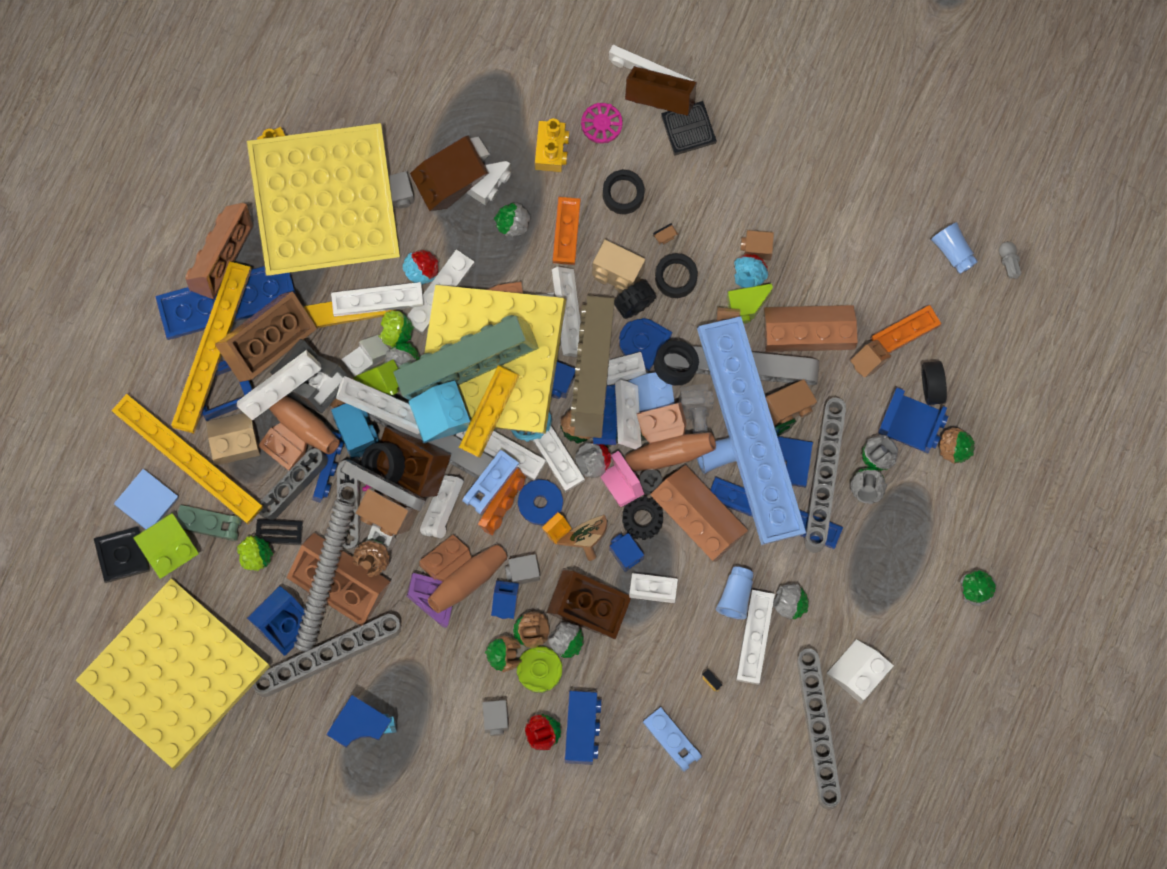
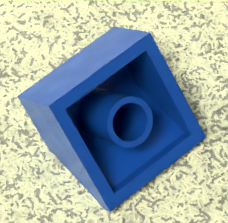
[247,586,305,656]

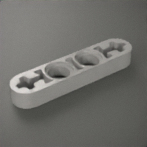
[341,459,426,511]
[337,460,360,549]

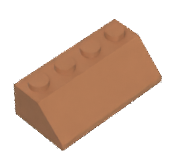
[185,203,253,299]
[764,305,858,352]
[650,465,749,562]
[287,533,391,626]

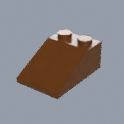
[410,136,488,211]
[377,427,451,497]
[546,570,631,639]

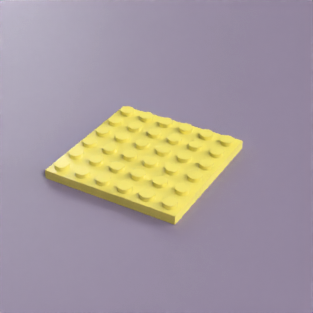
[246,123,400,276]
[424,285,566,434]
[76,579,270,770]

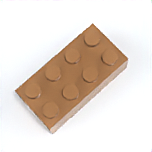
[215,291,317,382]

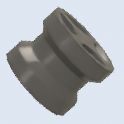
[639,469,662,495]

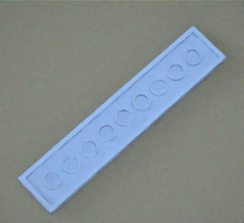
[697,316,806,545]

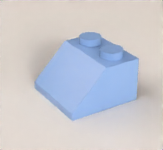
[627,373,675,412]

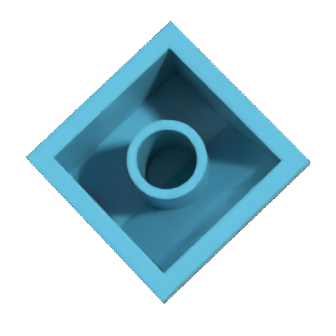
[409,380,470,443]

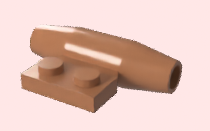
[258,396,339,471]
[625,402,716,471]
[419,535,507,613]

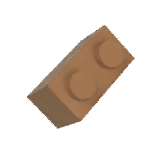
[766,379,817,427]

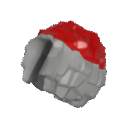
[575,442,611,478]

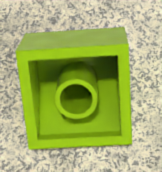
[133,513,199,579]

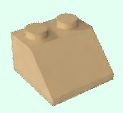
[206,413,260,466]

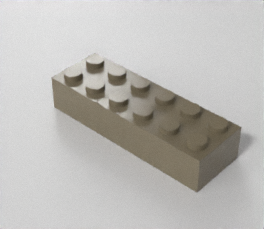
[570,296,615,438]

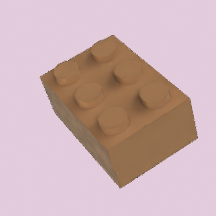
[355,488,419,536]

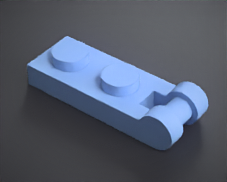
[462,450,519,515]
[643,707,702,772]

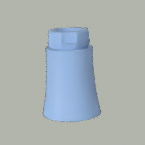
[931,222,978,274]
[697,438,736,474]
[716,566,753,619]

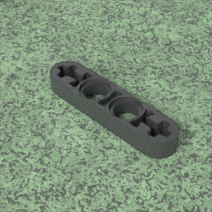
[259,448,328,520]

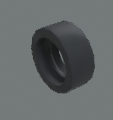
[602,169,645,215]
[655,253,698,299]
[654,340,699,386]
[922,361,947,405]
[361,442,405,483]

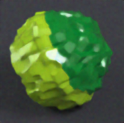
[378,311,414,347]
[237,535,273,571]

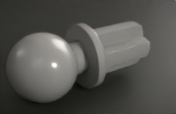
[999,242,1021,279]

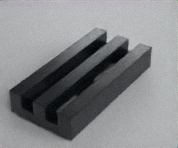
[256,519,303,545]

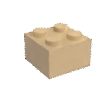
[592,240,645,293]

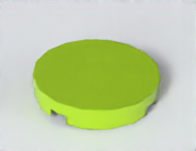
[517,646,562,693]

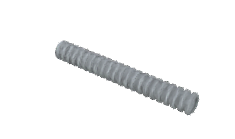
[294,499,355,652]

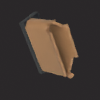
[653,223,679,245]

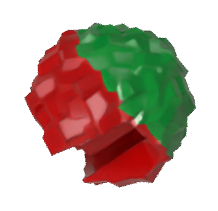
[525,714,561,750]

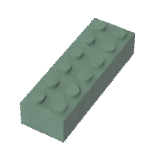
[393,315,539,400]

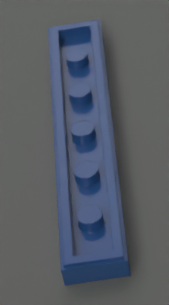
[710,477,843,549]

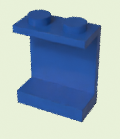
[878,388,949,453]

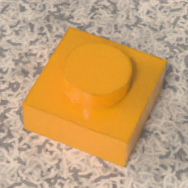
[542,513,572,544]

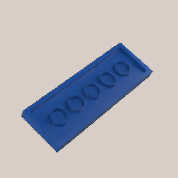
[155,266,296,340]

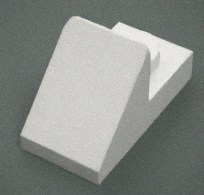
[342,335,390,377]

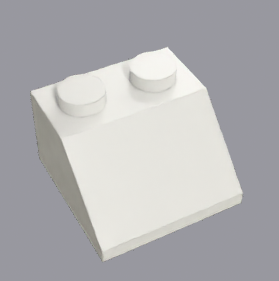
[827,639,894,704]

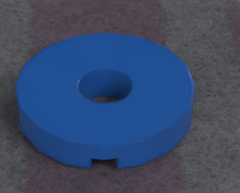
[518,480,563,526]

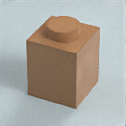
[740,230,774,260]
[850,340,892,378]

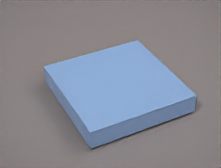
[114,469,179,530]

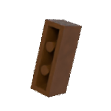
[625,66,697,116]

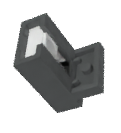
[270,339,350,413]

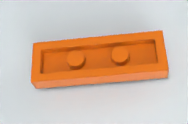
[553,197,581,265]
[871,305,941,354]
[478,468,526,536]

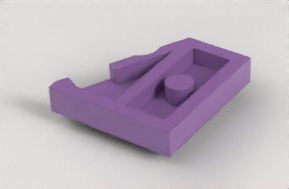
[406,573,452,628]

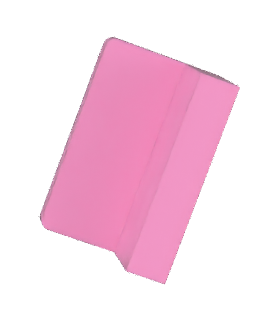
[600,451,644,507]

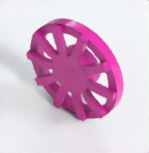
[581,103,623,144]

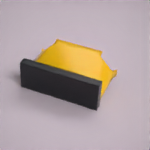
[702,669,723,692]

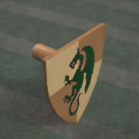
[557,515,608,561]

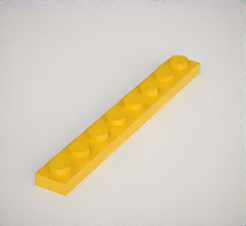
[171,261,252,434]
[111,394,263,525]

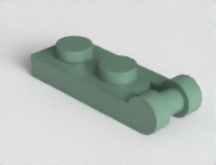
[177,505,242,541]

